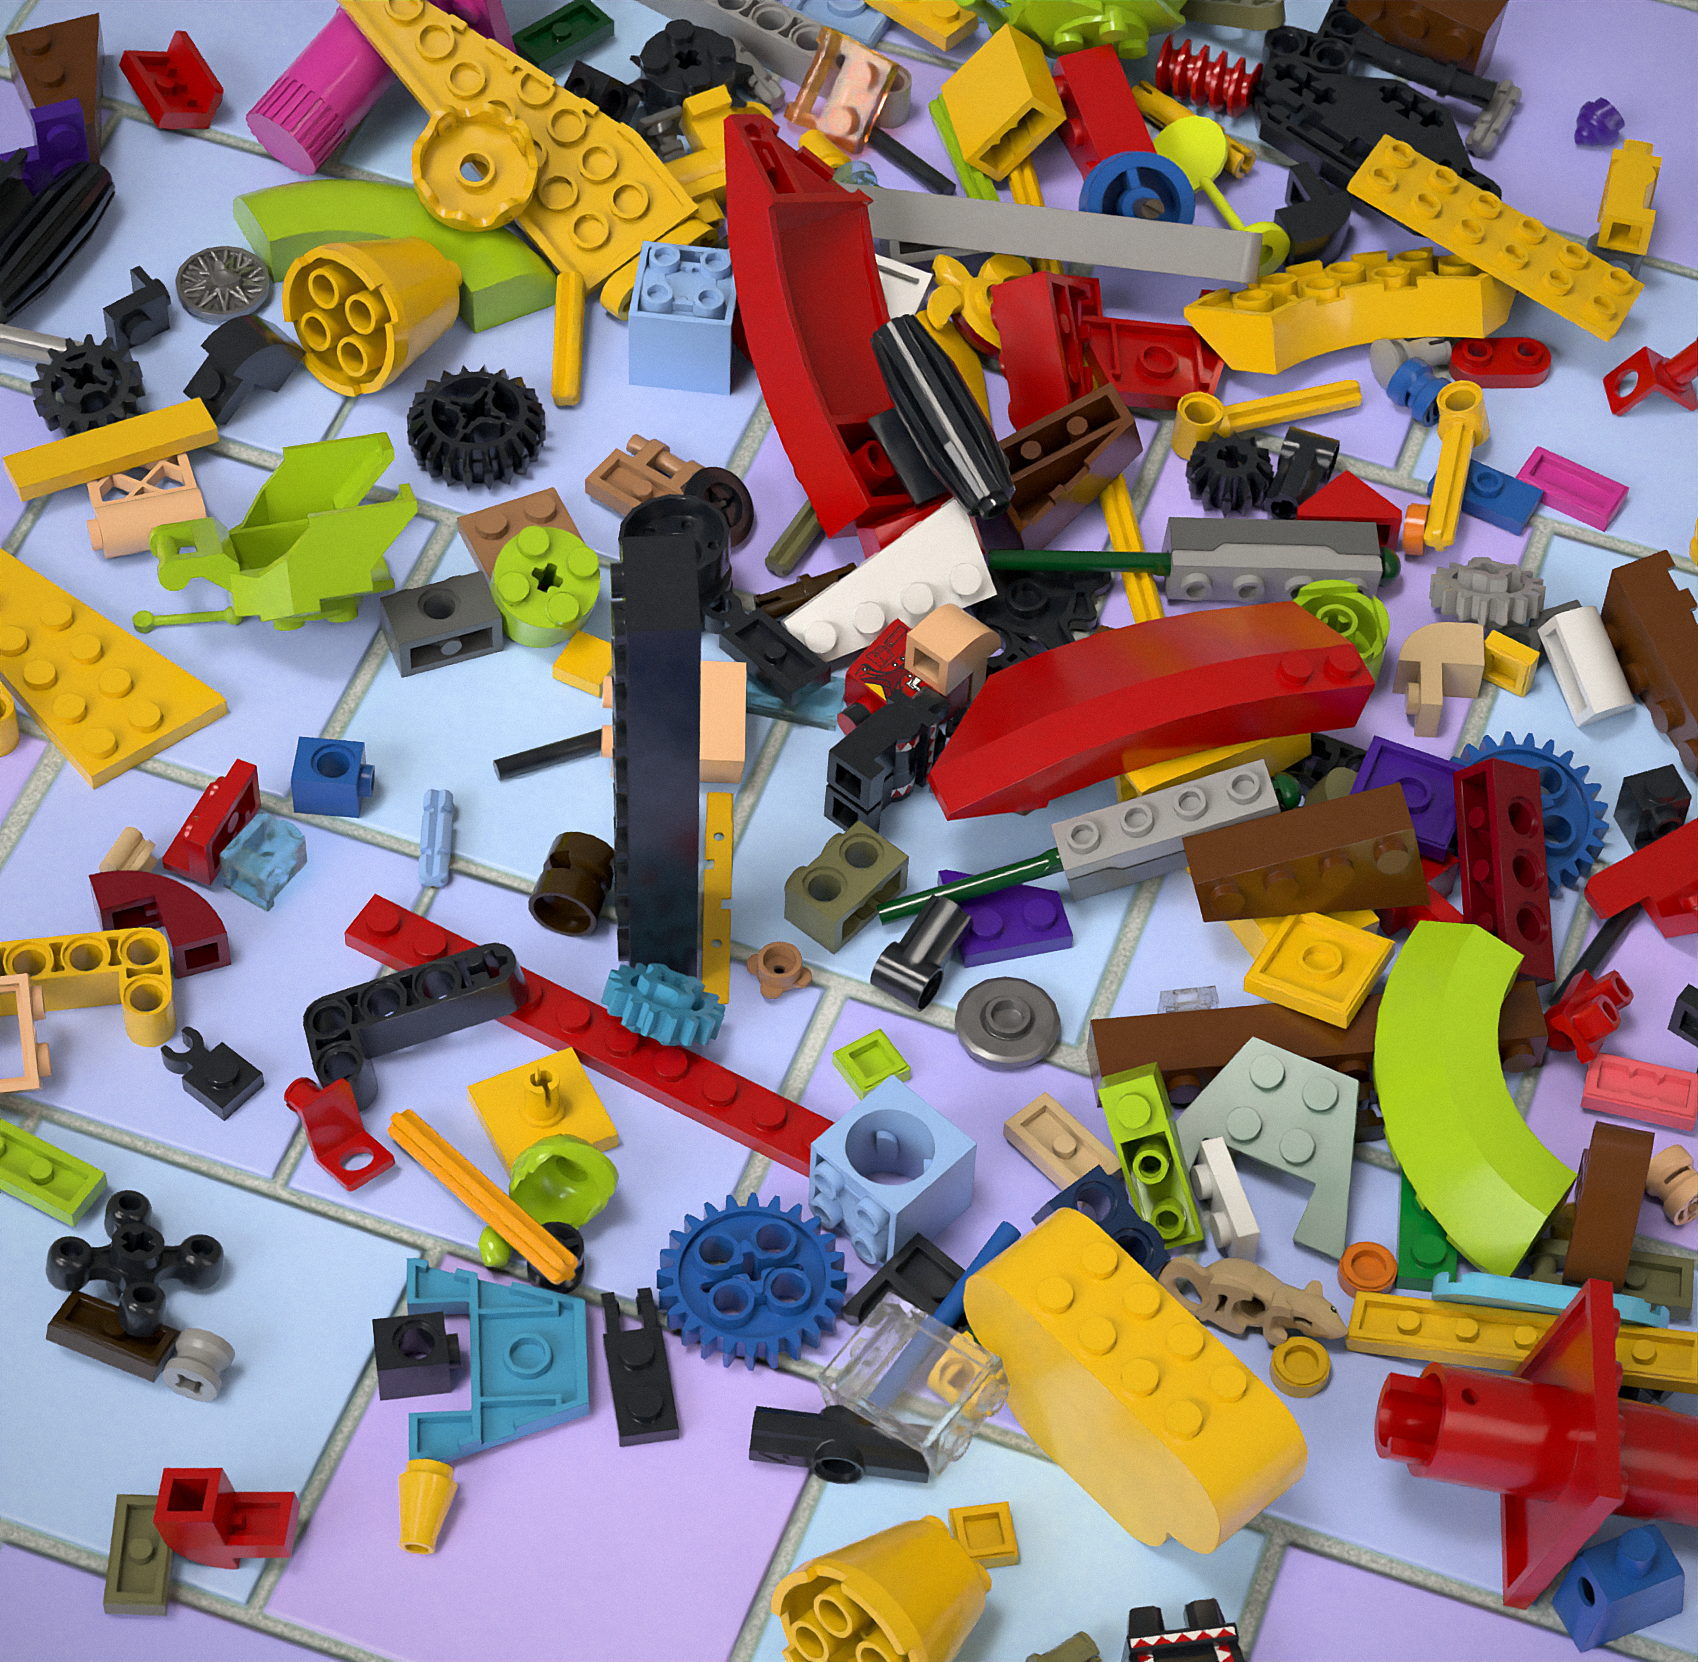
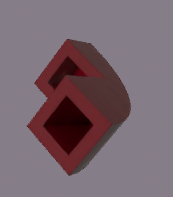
[88,870,231,979]

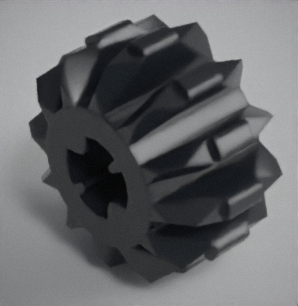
[1185,430,1274,518]

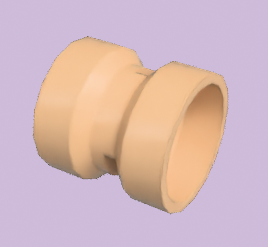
[1644,1144,1698,1226]

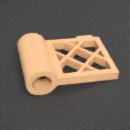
[85,452,207,559]

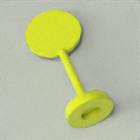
[1153,116,1291,283]

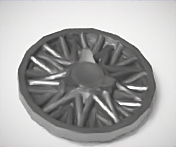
[175,246,270,321]
[954,976,1060,1069]

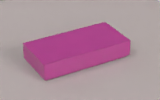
[1515,445,1629,532]

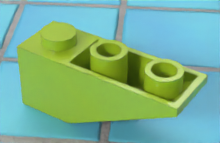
[1098,1062,1205,1250]

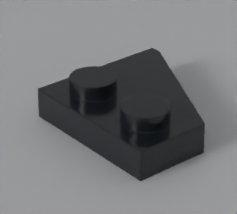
[841,1232,970,1349]

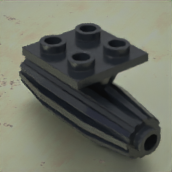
[0,147,116,325]
[868,314,1015,520]

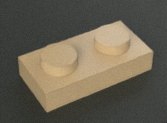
[1003,1091,1124,1208]

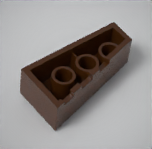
[1600,549,1698,778]
[1182,782,1431,923]

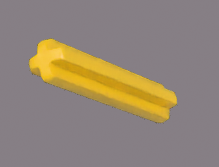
[551,271,586,407]

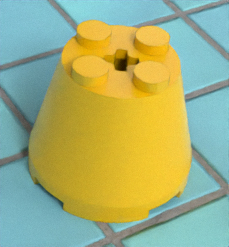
[282,235,463,397]
[771,1515,992,1662]

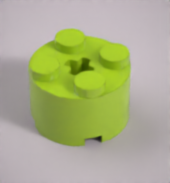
[489,525,601,648]
[1292,579,1390,694]

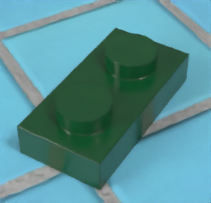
[512,0,614,74]

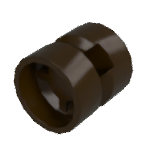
[528,832,615,937]

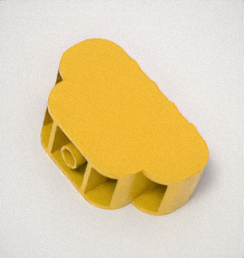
[963,1207,1308,1554]

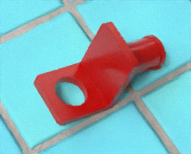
[1603,337,1698,417]
[284,1077,395,1192]

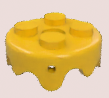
[411,103,538,232]

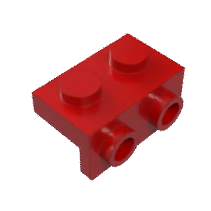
[118,30,224,130]

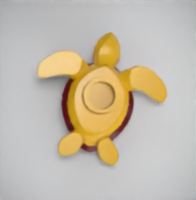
[927,253,1033,361]

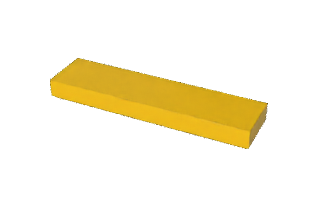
[2,397,219,502]

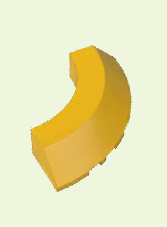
[1183,247,1517,375]

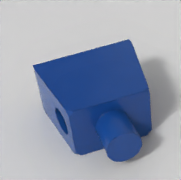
[1551,1524,1685,1654]

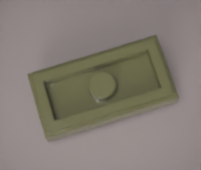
[103,1494,174,1616]

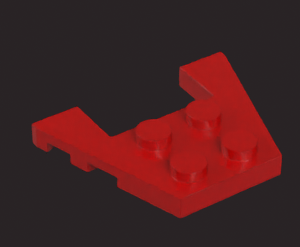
[1058,274,1236,411]

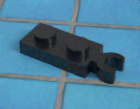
[701,591,831,708]

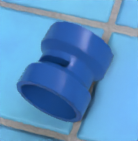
[1386,357,1451,428]

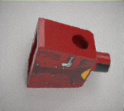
[837,618,969,736]

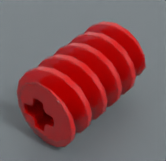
[1155,33,1264,119]

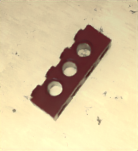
[1453,757,1556,988]

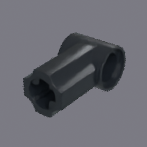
[1264,426,1340,520]
[870,895,974,1012]

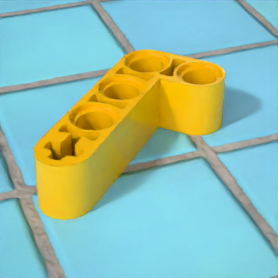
[0,927,177,1047]

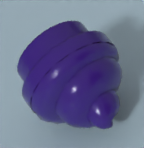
[1574,97,1625,146]

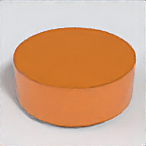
[1402,503,1430,556]
[1337,1241,1397,1299]

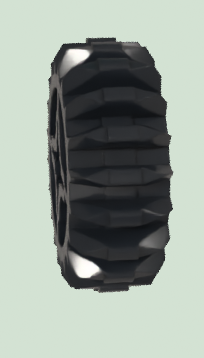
[407,364,546,491]

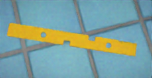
[702,792,733,1004]

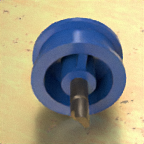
[1078,151,1196,225]

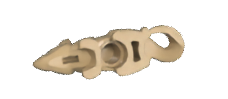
[1158,1256,1348,1346]

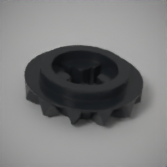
[680,467,754,547]

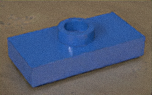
[1426,459,1544,536]

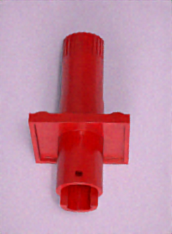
[1374,1278,1698,1610]

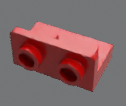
[162,758,261,886]

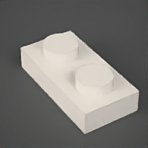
[1191,1137,1260,1263]

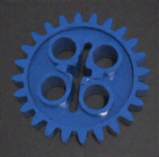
[1449,731,1609,897]
[656,1193,848,1371]

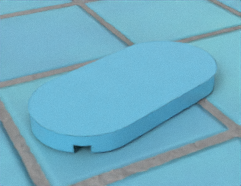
[1431,1272,1670,1329]

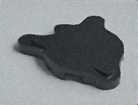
[970,565,1112,653]

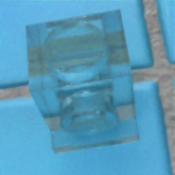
[220,811,308,913]

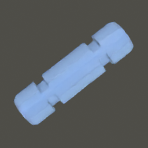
[418,789,454,888]

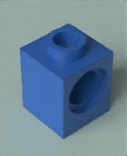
[291,736,375,818]

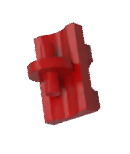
[1544,969,1634,1065]

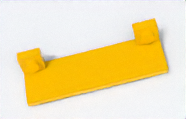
[1347,134,1645,342]

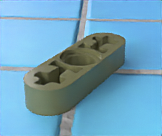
[1179,0,1286,31]

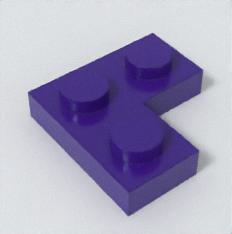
[0,98,90,196]

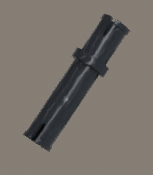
[1350,30,1498,111]

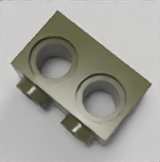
[784,820,909,955]

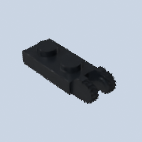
[601,1287,679,1447]

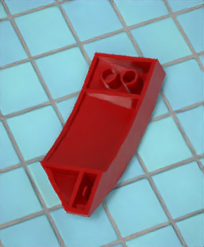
[723,114,914,539]

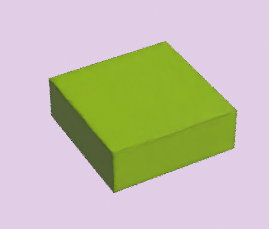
[832,1028,911,1101]

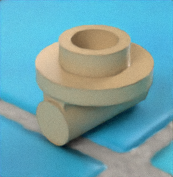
[99,826,158,873]

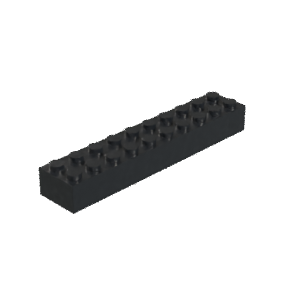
[610,534,701,978]

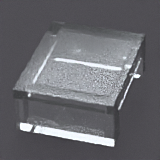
[816,1291,1010,1475]

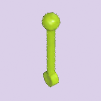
[132,605,245,633]

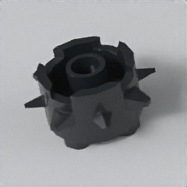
[629,19,754,136]

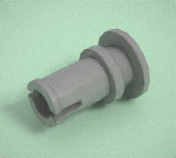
[1369,337,1451,388]

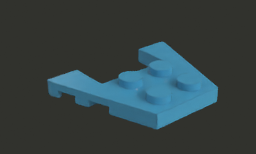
[406,1258,589,1463]

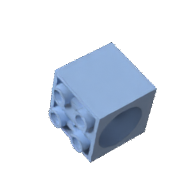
[628,241,738,396]
[808,1074,977,1267]

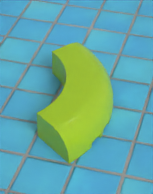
[233,179,557,334]

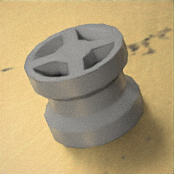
[162,1328,235,1402]

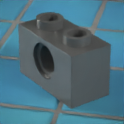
[380,570,503,678]

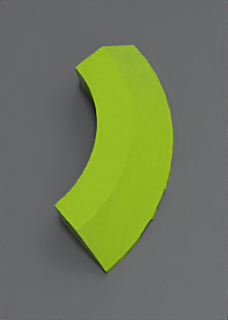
[1373,920,1578,1277]

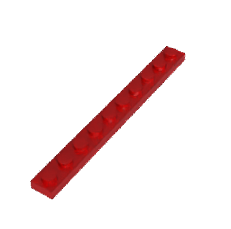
[344,894,835,1178]

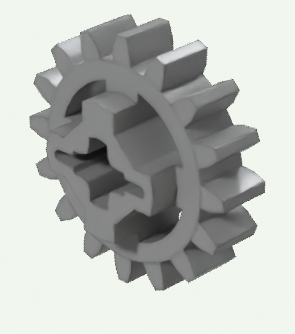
[1429,557,1546,629]

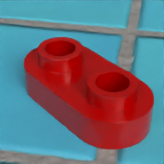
[1448,337,1551,389]

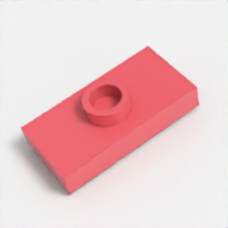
[1580,1052,1698,1132]

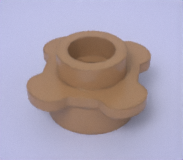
[747,942,812,999]

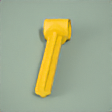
[1170,379,1362,460]
[1424,381,1490,552]

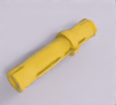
[1131,80,1256,179]

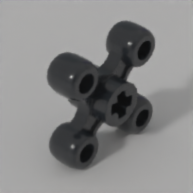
[45,1190,224,1338]

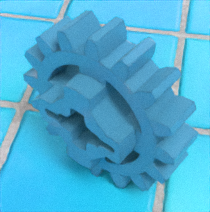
[601,963,726,1046]

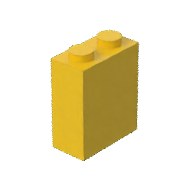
[940,23,1067,182]

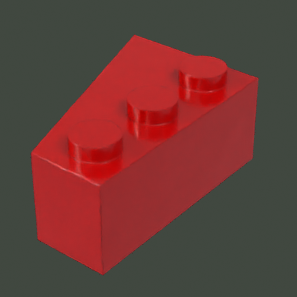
[1051,43,1157,181]
[990,270,1093,432]

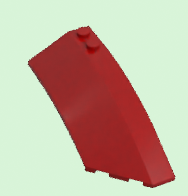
[927,601,1376,821]

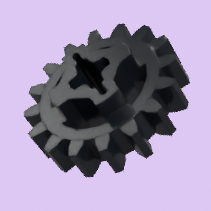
[30,334,146,438]

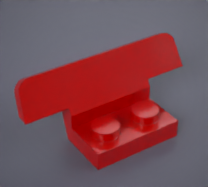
[1584,818,1698,939]

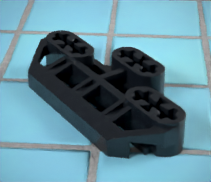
[1251,57,1502,238]

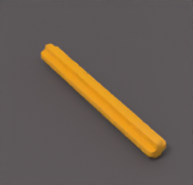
[387,1109,579,1285]

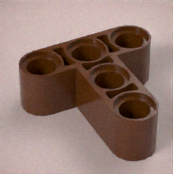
[1562,1121,1655,1294]

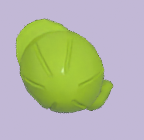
[478,1133,619,1269]

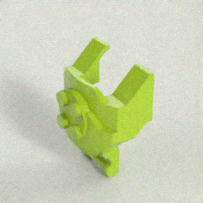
[954,0,1187,59]
[148,432,418,631]

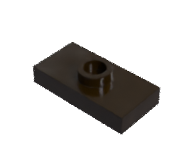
[46,1291,181,1383]

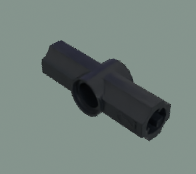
[749,1405,935,1484]

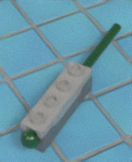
[988,517,1401,602]
[876,759,1302,926]

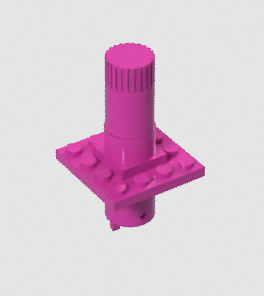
[245,0,517,176]

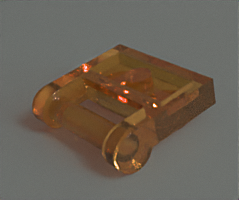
[783,26,900,154]

